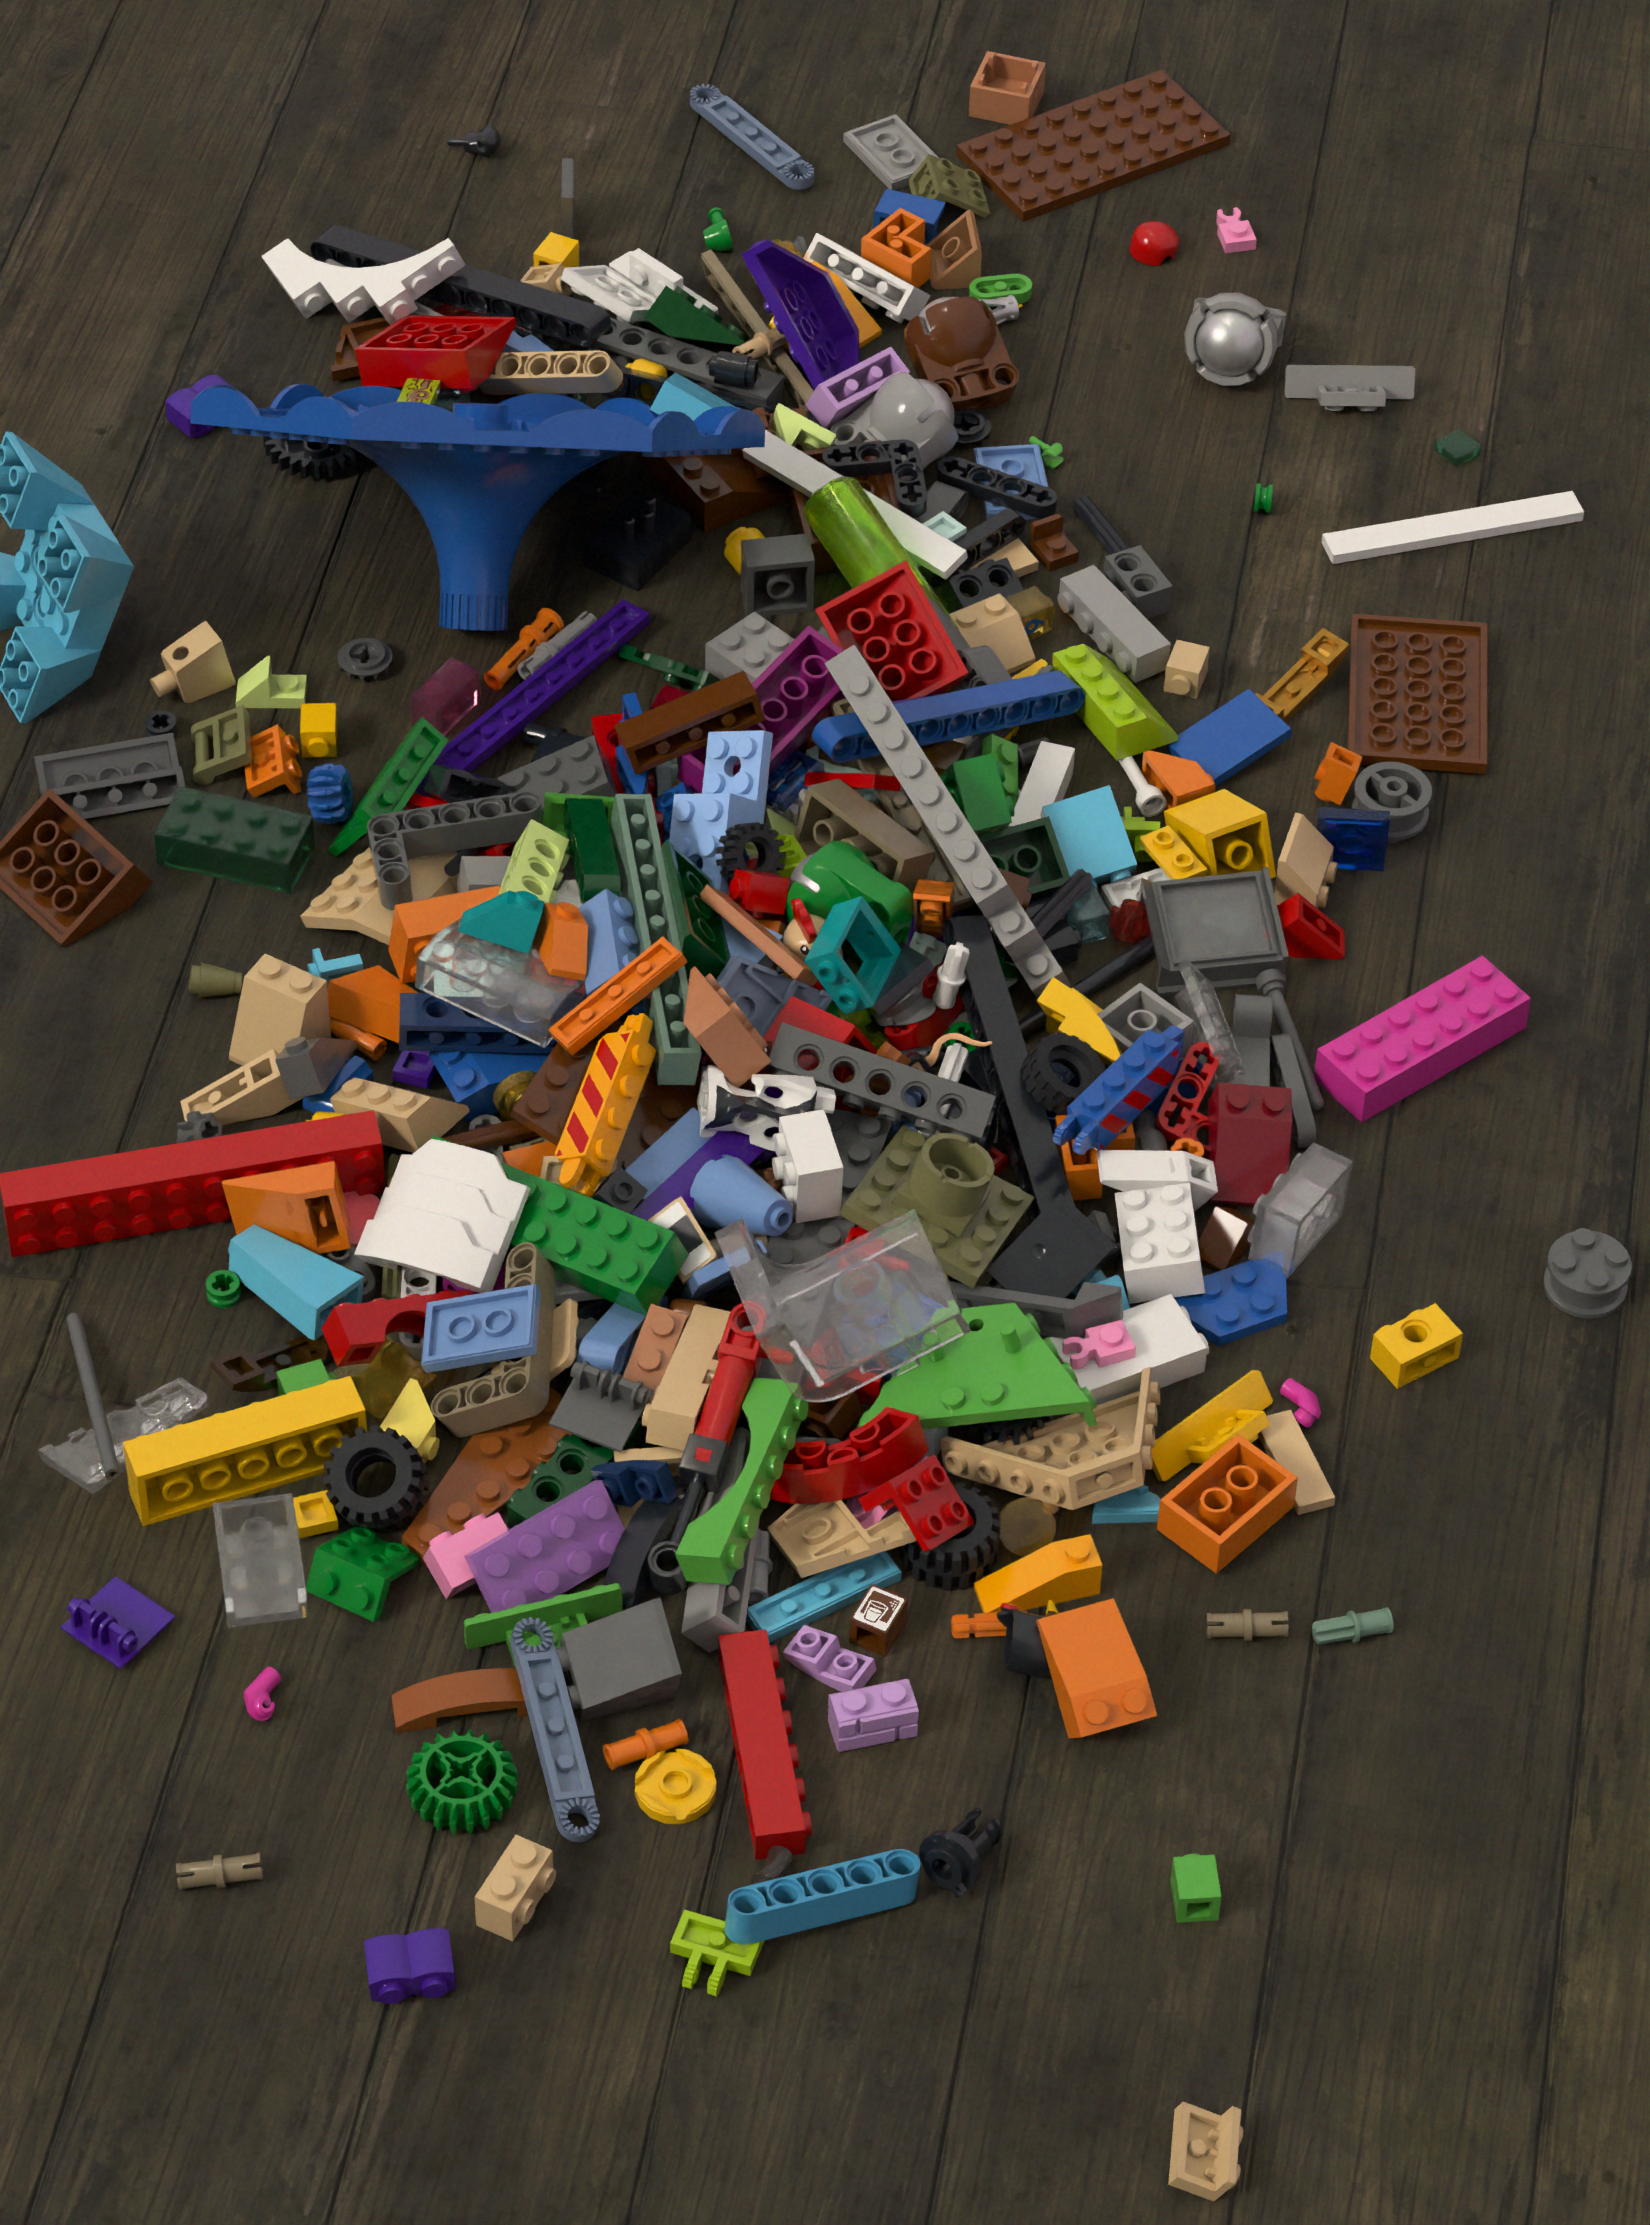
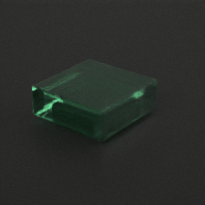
[1434,429,1481,467]

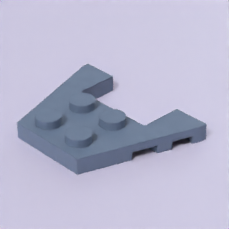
[716,956,833,1038]

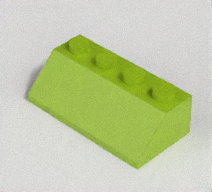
[1053,644,1178,761]

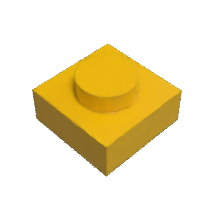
[290,1490,339,1538]

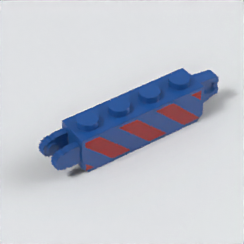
[1052,1025,1185,1155]

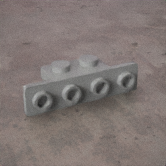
[1284,365,1415,411]

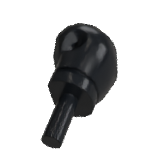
[447,125,501,156]

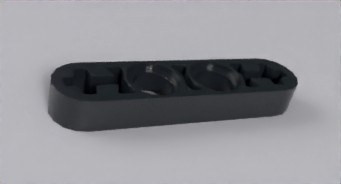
[937,456,1057,519]
[919,508,1025,588]

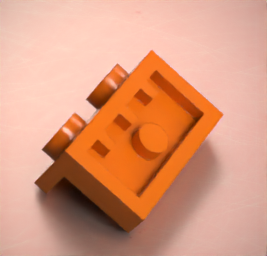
[244,724,302,798]

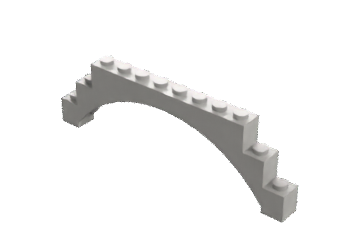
[825,645,1072,999]

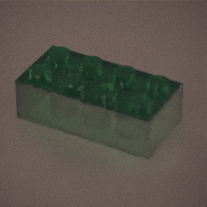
[154,786,315,894]

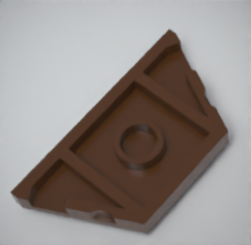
[331,317,390,381]

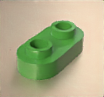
[969,274,1032,307]

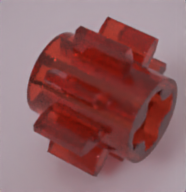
[1107,899,1151,943]

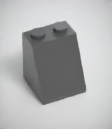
[556,1598,682,1722]

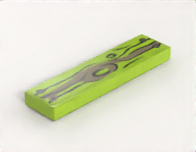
[397,378,440,405]

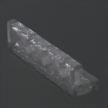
[1175,959,1247,1090]

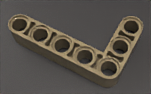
[431,1242,556,1438]

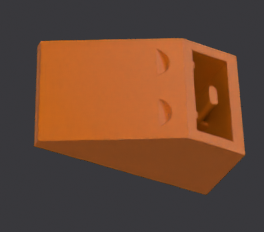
[222,1161,351,1254]

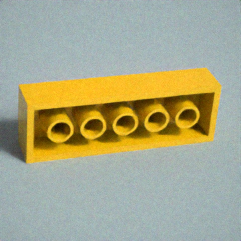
[123,1376,367,1527]

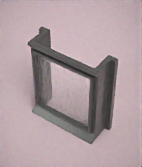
[1136,867,1289,997]

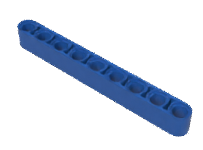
[812,671,1085,763]

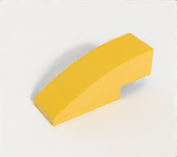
[1037,977,1123,1066]

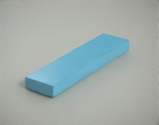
[746,1551,902,1643]

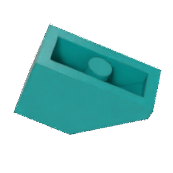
[458,890,544,954]

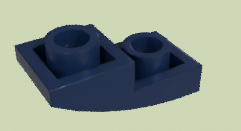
[591,1460,679,1507]

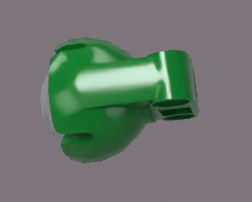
[784,841,913,967]

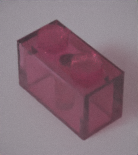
[411,657,481,736]

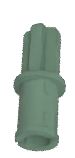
[1312,1607,1394,1645]

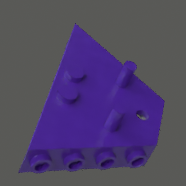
[741,240,860,390]

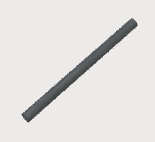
[66,1313,121,1480]

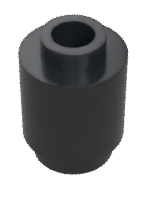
[709,351,759,388]

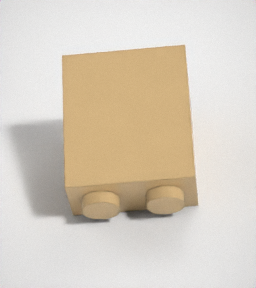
[229,954,331,1066]

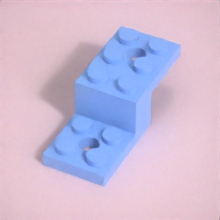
[669,730,773,896]

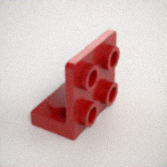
[858,1454,974,1552]

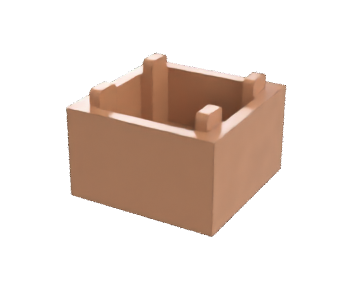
[969,51,1046,125]

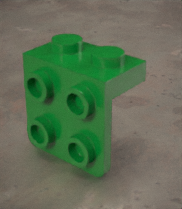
[305,1527,419,1622]

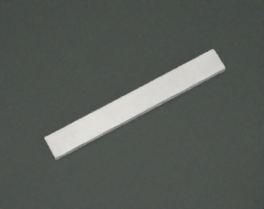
[742,430,968,580]
[1322,491,1584,564]

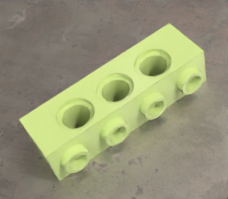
[497,819,570,904]

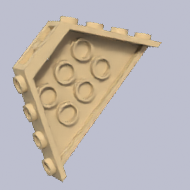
[939,1367,1160,1514]

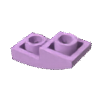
[782,1625,877,1692]

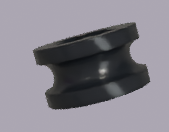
[145,710,178,738]

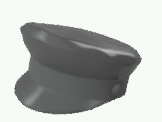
[865,980,936,1027]

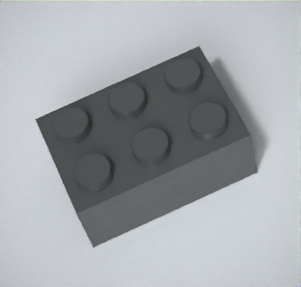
[498,735,619,814]

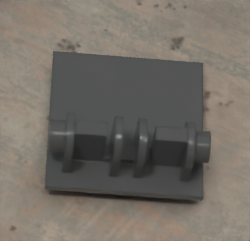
[549,1361,654,1453]

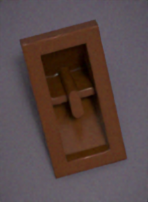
[1198,1206,1265,1272]

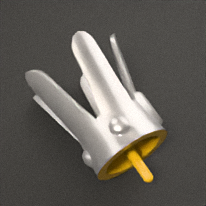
[979,295,1023,325]

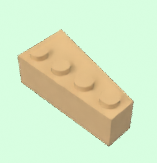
[642,1304,731,1451]

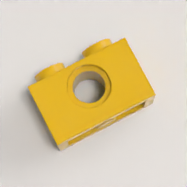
[1370,1303,1463,1389]

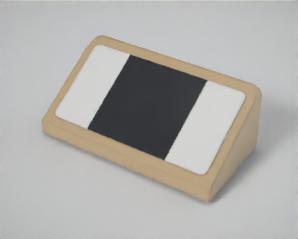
[648,1197,718,1285]

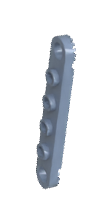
[690,84,814,190]
[510,1617,600,1842]

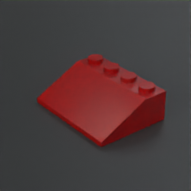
[355,315,516,393]
[815,560,969,702]

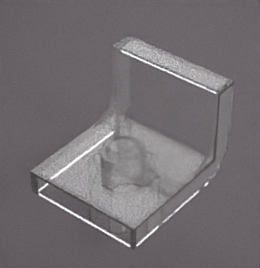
[715,1209,971,1402]

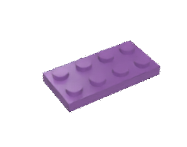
[464,1480,625,1613]

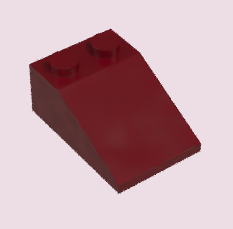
[1208,1082,1292,1209]

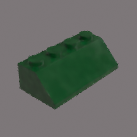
[662,840,731,985]

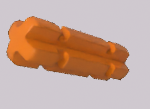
[951,1612,1006,1638]

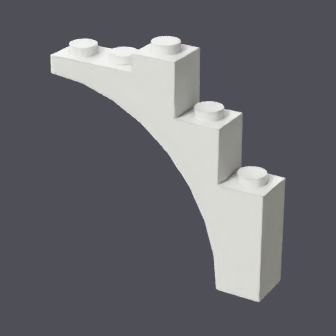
[262,238,465,325]

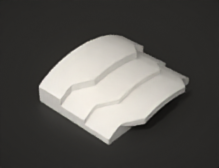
[354,1139,530,1293]

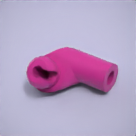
[1280,1378,1321,1428]
[243,1666,282,1721]

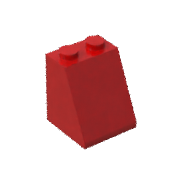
[763,996,878,1112]

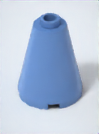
[690,1154,793,1236]

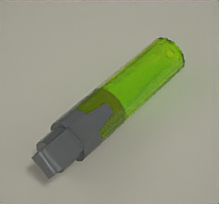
[803,477,1012,693]

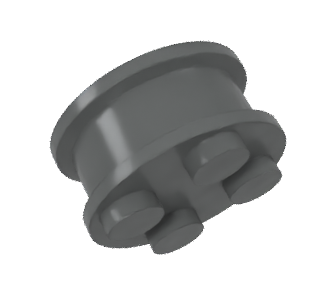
[1352,762,1432,843]
[1543,1228,1632,1318]

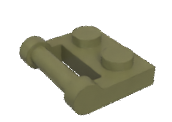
[191,705,252,785]

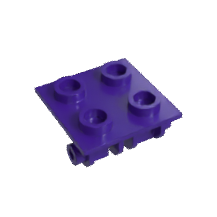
[61,1576,175,1670]

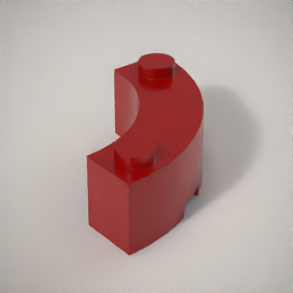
[770,1406,929,1505]

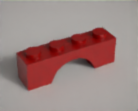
[321,1289,472,1367]

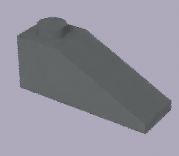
[275,1037,358,1100]

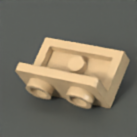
[1168,2102,1243,2202]

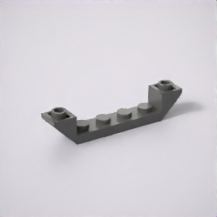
[901,1255,1123,1339]

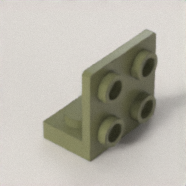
[908,154,990,218]

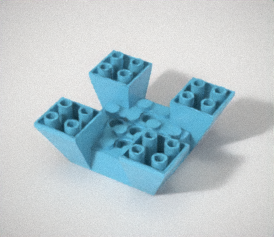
[0,432,134,724]

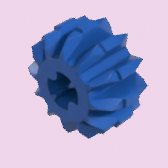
[306,763,354,824]

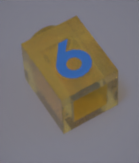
[1005,586,1055,640]

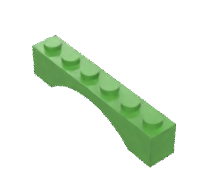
[675,1378,808,1585]

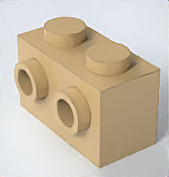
[475,1835,556,1942]

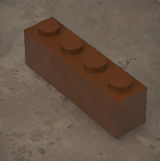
[613,670,766,775]

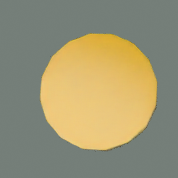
[635,1749,717,1824]

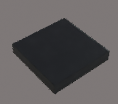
[869,941,935,1015]

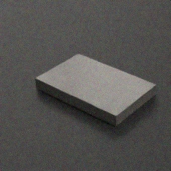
[843,114,939,190]

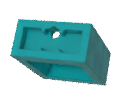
[804,896,901,1015]

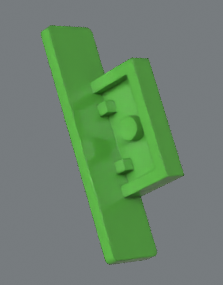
[464,1583,622,1669]

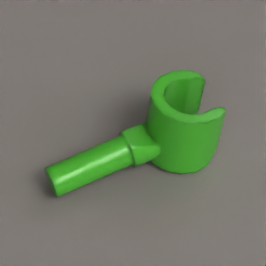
[1029,436,1064,469]

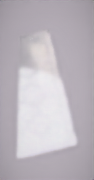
[39,1377,209,1495]

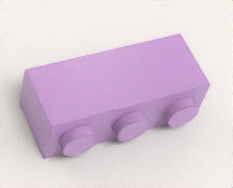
[805,347,910,429]

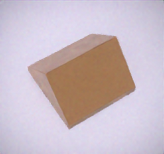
[925,209,982,290]

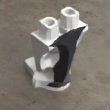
[697,1065,836,1152]

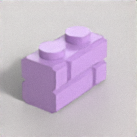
[828,1679,919,1752]

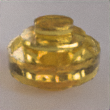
[493,1071,537,1119]
[999,1497,1056,1557]

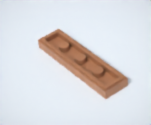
[699,885,818,986]

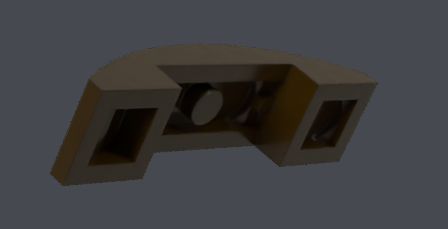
[210,1334,334,1392]

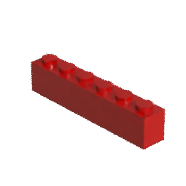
[718,1629,812,1860]

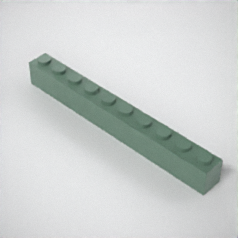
[610,794,702,1085]

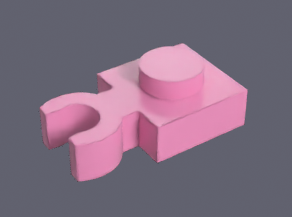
[1216,207,1257,253]
[1062,1320,1136,1369]

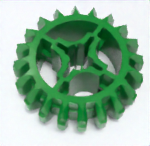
[406,1728,518,1835]

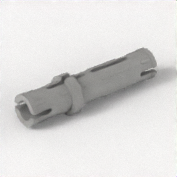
[517,611,597,680]

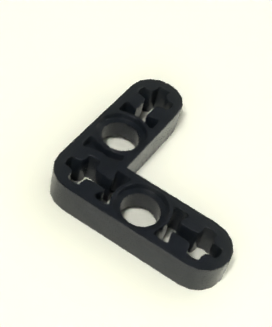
[822,439,927,518]

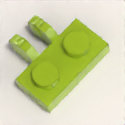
[670,1910,764,1996]

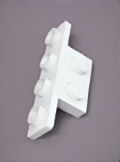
[609,248,718,314]

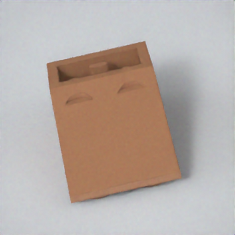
[683,967,771,1088]

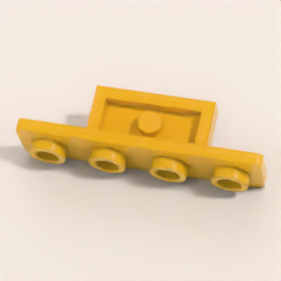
[1152,1370,1273,1481]

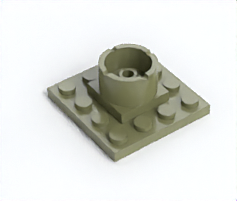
[839,1125,1034,1289]

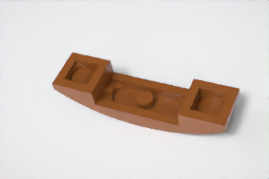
[391,1668,528,1733]

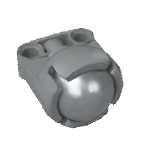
[1184,292,1286,386]
[830,372,959,481]

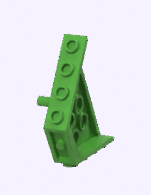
[858,1302,1097,1429]

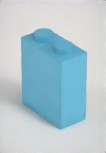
[650,372,735,421]
[1040,785,1137,894]

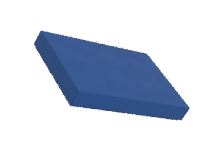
[1167,689,1292,787]

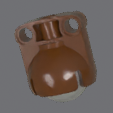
[904,296,1019,411]

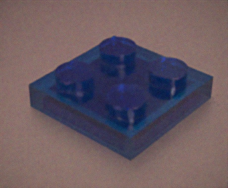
[1316,807,1390,871]

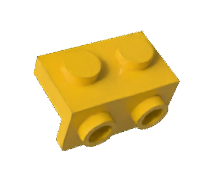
[1140,825,1207,904]

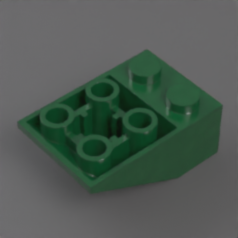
[644,286,749,349]

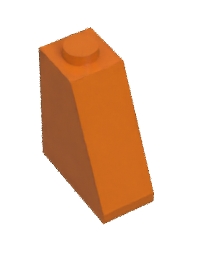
[327,965,418,1043]

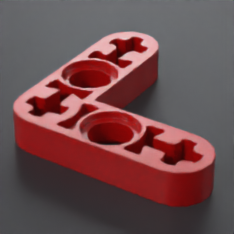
[1155,1042,1220,1160]

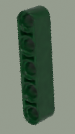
[564,798,621,904]

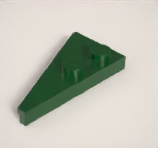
[617,644,721,692]

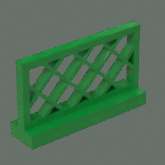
[328,717,449,857]

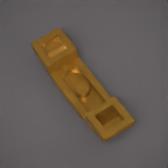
[1255,628,1350,722]

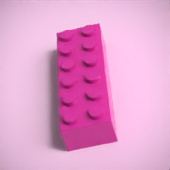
[1314,955,1531,1123]

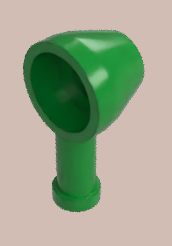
[702,207,734,252]

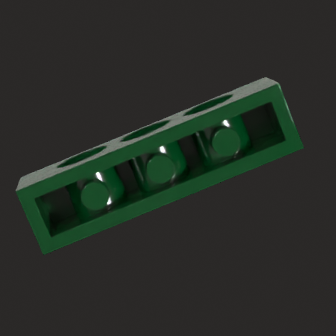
[506,1421,642,1528]

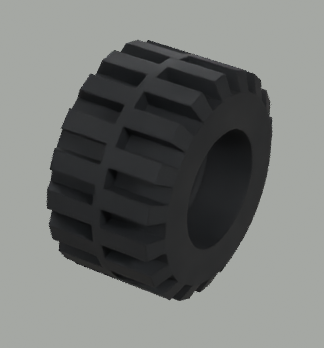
[323,1425,430,1533]
[899,1483,1000,1590]

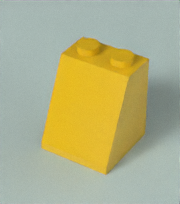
[1164,789,1276,878]

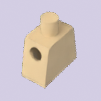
[150,621,236,703]

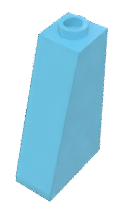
[228,1224,364,1341]

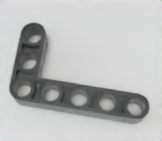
[367,791,544,910]

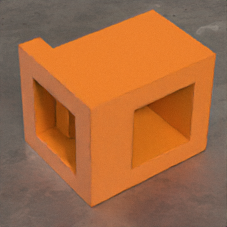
[1314,742,1363,805]

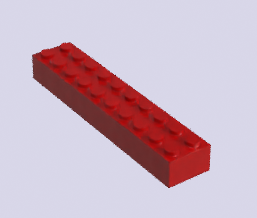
[0,1110,385,1257]

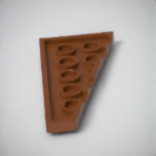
[402,1387,596,1569]

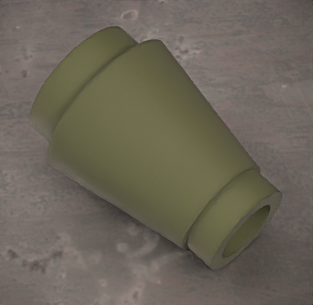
[189,962,242,998]

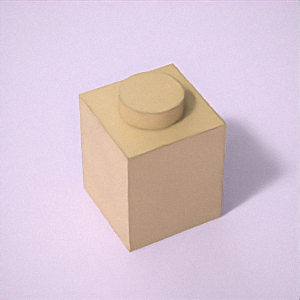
[1164,640,1210,699]

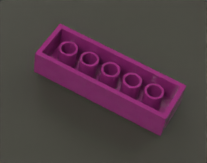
[676,626,846,794]

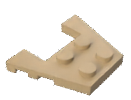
[767,1500,917,1578]

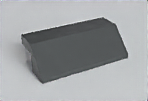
[34,733,188,819]

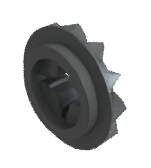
[337,638,393,681]

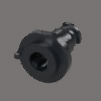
[919,1808,1003,1898]

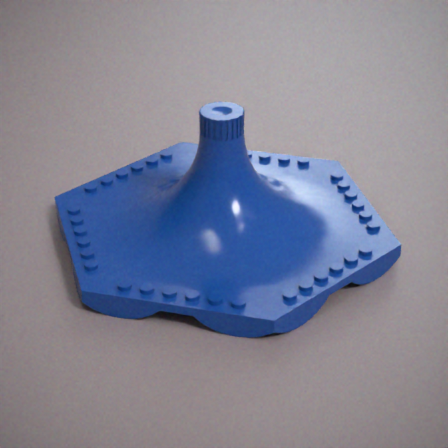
[190,384,765,631]

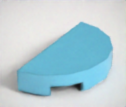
[1092,1485,1161,1524]

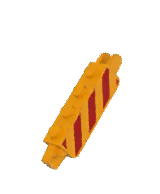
[555,1013,657,1198]

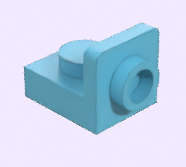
[307,948,363,988]

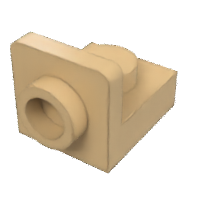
[520,263,573,296]

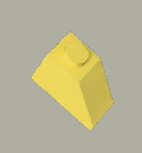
[380,1378,440,1464]

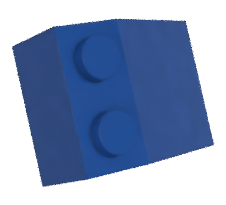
[428,1051,549,1125]

